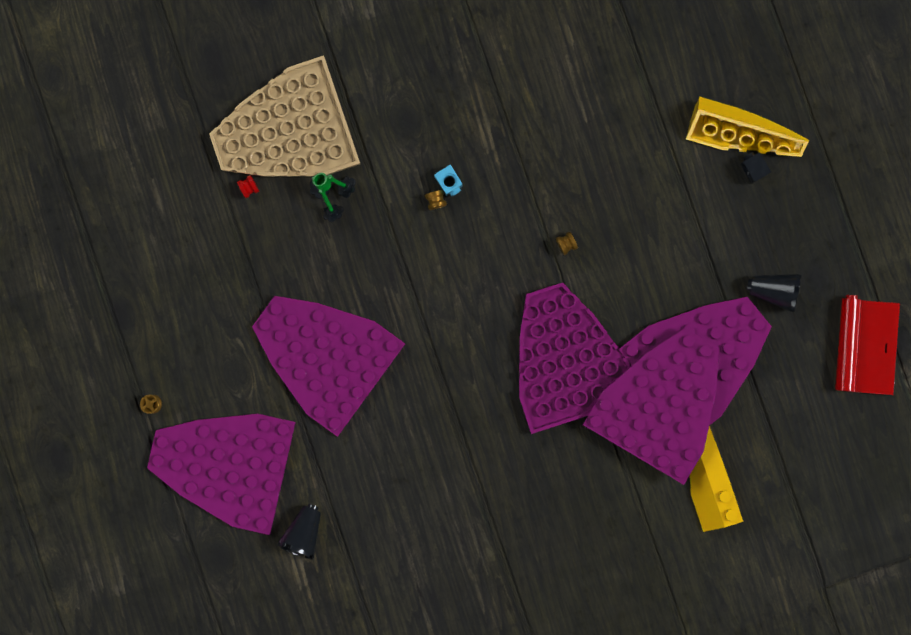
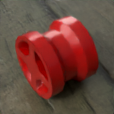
[237,175,260,198]

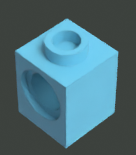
[434,165,463,196]

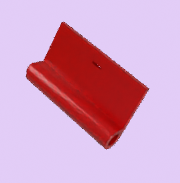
[835,295,900,395]

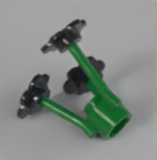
[310,173,356,222]

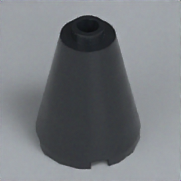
[747,274,802,312]
[277,504,321,560]

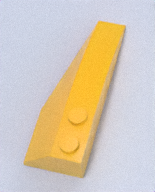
[686,96,809,157]
[689,426,743,532]

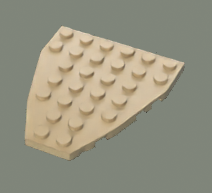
[209,55,360,177]

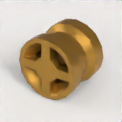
[425,190,447,210]
[556,232,578,255]
[140,395,162,414]

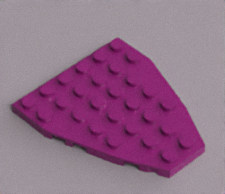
[519,283,631,434]
[252,296,405,437]
[618,297,772,426]
[583,328,719,485]
[147,414,296,535]

